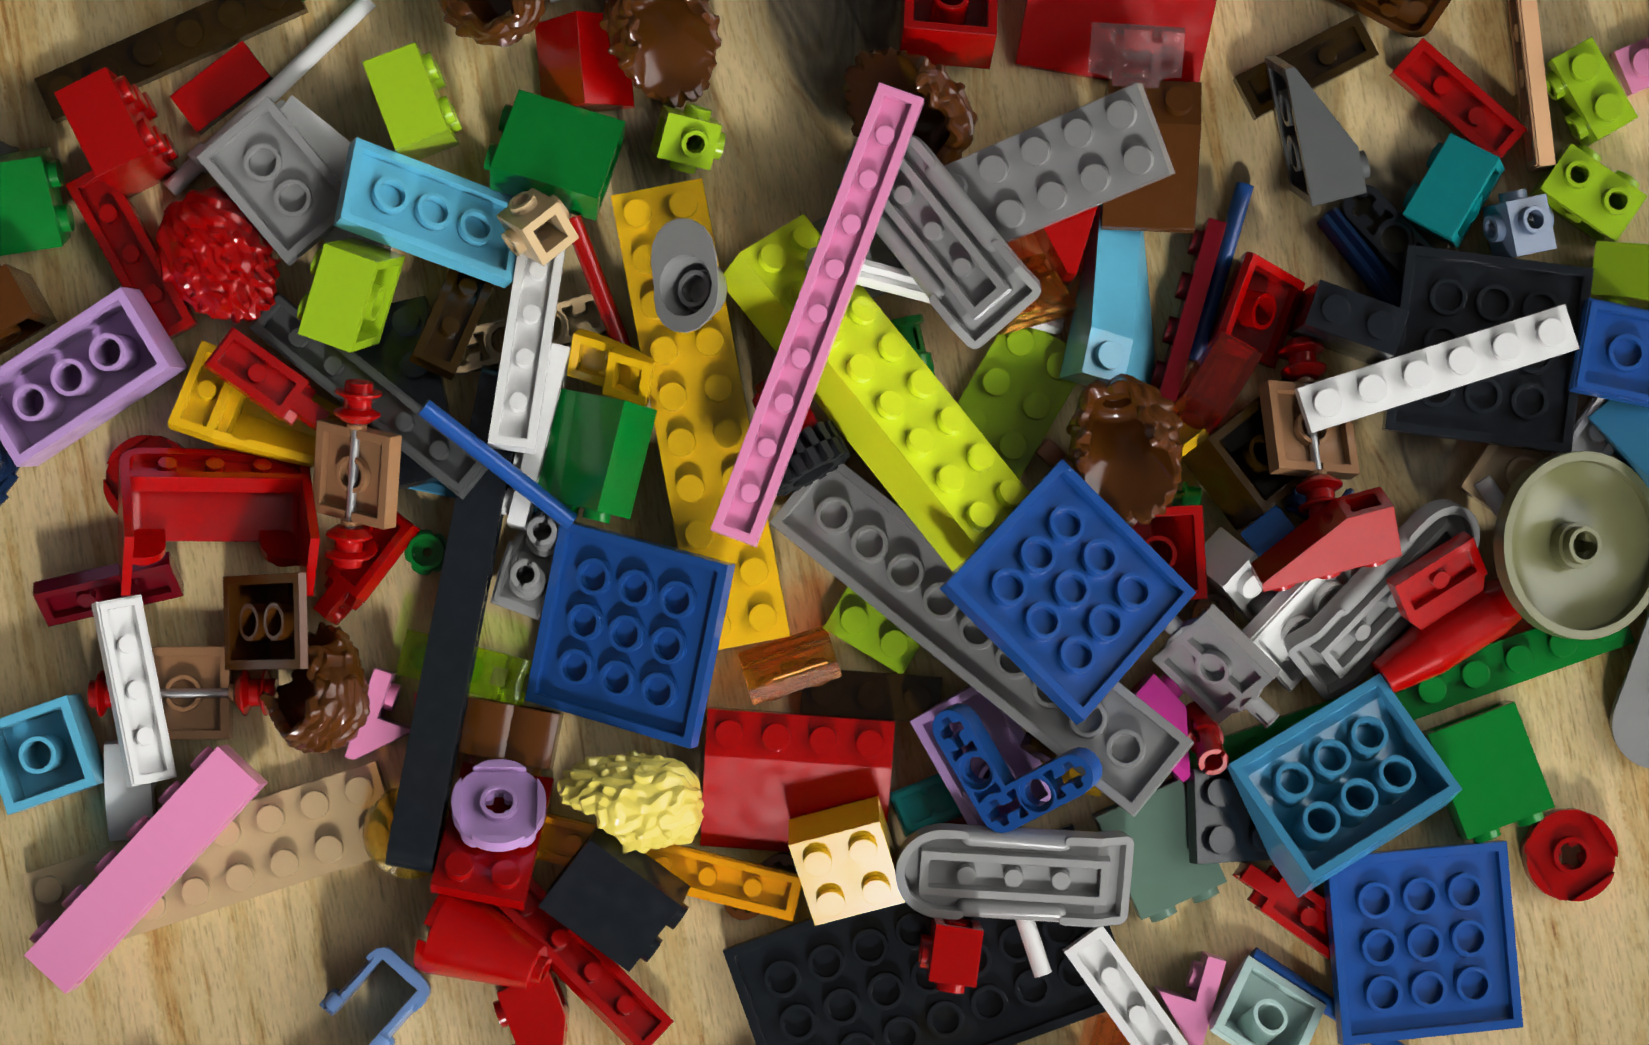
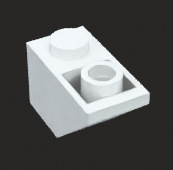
[1205,527,1279,623]

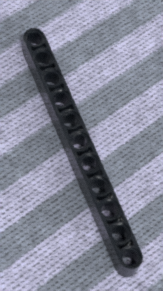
[385,365,516,874]

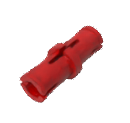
[1186,701,1229,775]

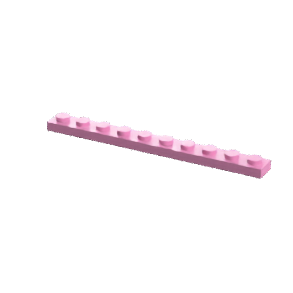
[710,82,924,548]

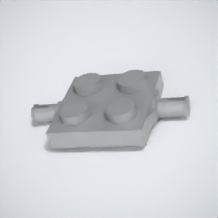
[1152,604,1281,729]

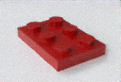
[430,761,554,910]

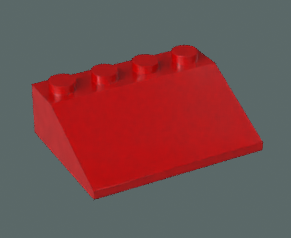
[1015,0,1217,82]
[700,707,895,852]

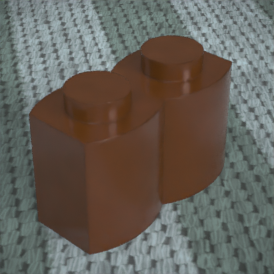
[458,696,564,776]

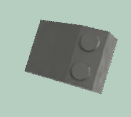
[1264,55,1370,207]

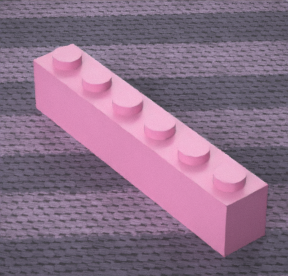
[24,744,268,994]

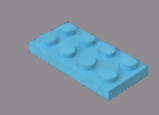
[333,137,517,288]

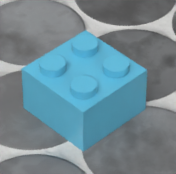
[0,693,104,815]

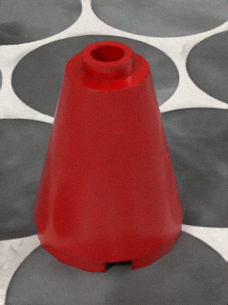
[414,894,552,990]

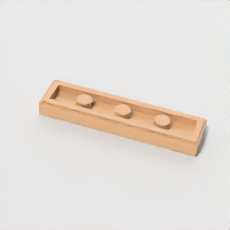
[1507,0,1556,173]

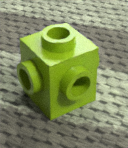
[651,103,726,174]

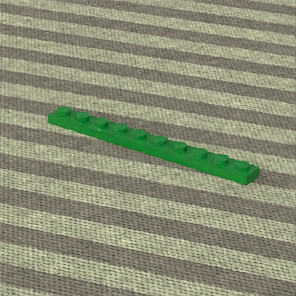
[1189,625,1635,769]

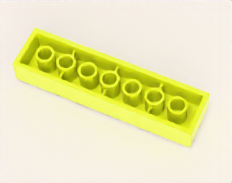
[723,214,1029,572]

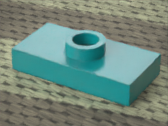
[889,773,962,837]

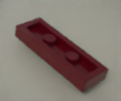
[33,551,184,627]

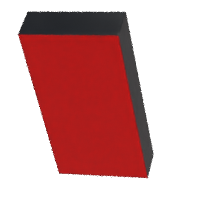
[169,40,273,135]

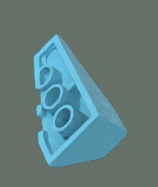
[1059,205,1155,386]

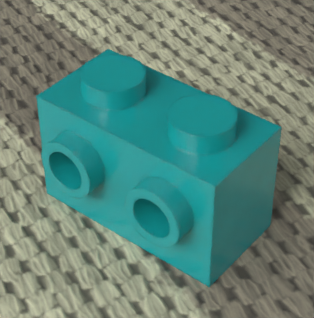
[1403,133,1505,249]

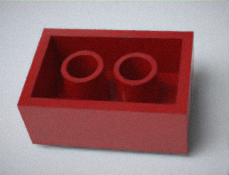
[54,67,179,198]

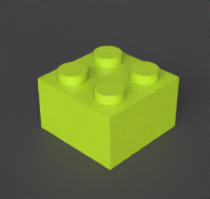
[362,42,462,160]
[297,238,405,353]

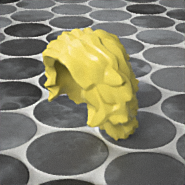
[557,750,704,854]

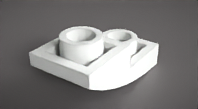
[104,740,157,841]

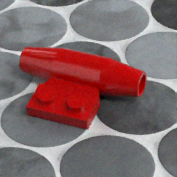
[1371,531,1523,693]

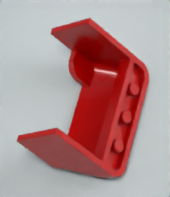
[118,447,320,596]

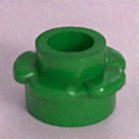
[1172,481,1202,506]
[404,529,447,575]

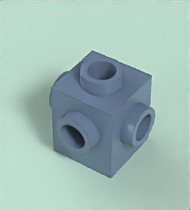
[1482,188,1557,258]

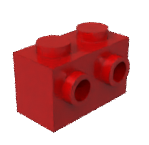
[918,918,984,994]

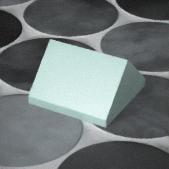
[1209,955,1327,1045]

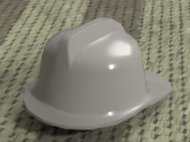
[651,218,728,333]

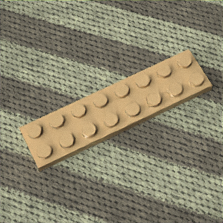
[22,760,394,940]

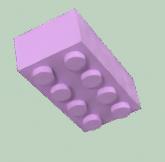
[0,287,188,467]

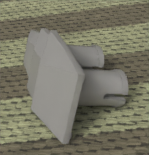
[490,509,560,621]

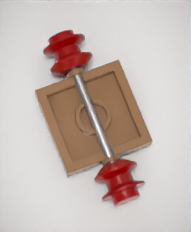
[1258,336,1360,518]
[313,379,402,569]
[88,646,279,740]

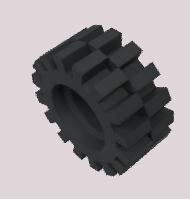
[777,420,850,496]

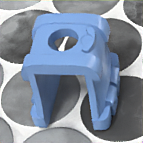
[319,945,431,1045]

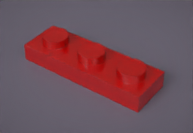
[1389,38,1527,159]

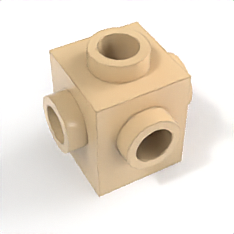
[496,188,579,266]

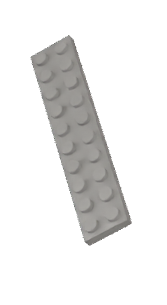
[769,463,1194,817]

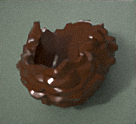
[437,0,546,47]
[599,0,722,108]
[842,46,978,166]
[1066,374,1184,527]
[259,622,370,754]

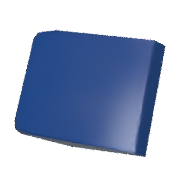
[1241,506,1296,557]

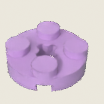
[451,759,546,852]

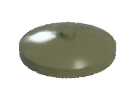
[1493,451,1649,640]

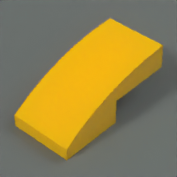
[567,328,655,406]

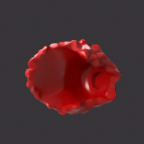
[155,186,281,324]

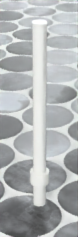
[164,0,376,196]

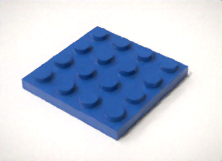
[939,459,1196,725]
[525,521,736,749]
[1324,840,1523,1045]

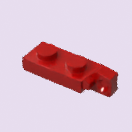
[204,327,330,431]
[313,511,420,625]
[1232,861,1331,961]

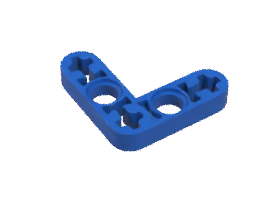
[932,703,1102,833]

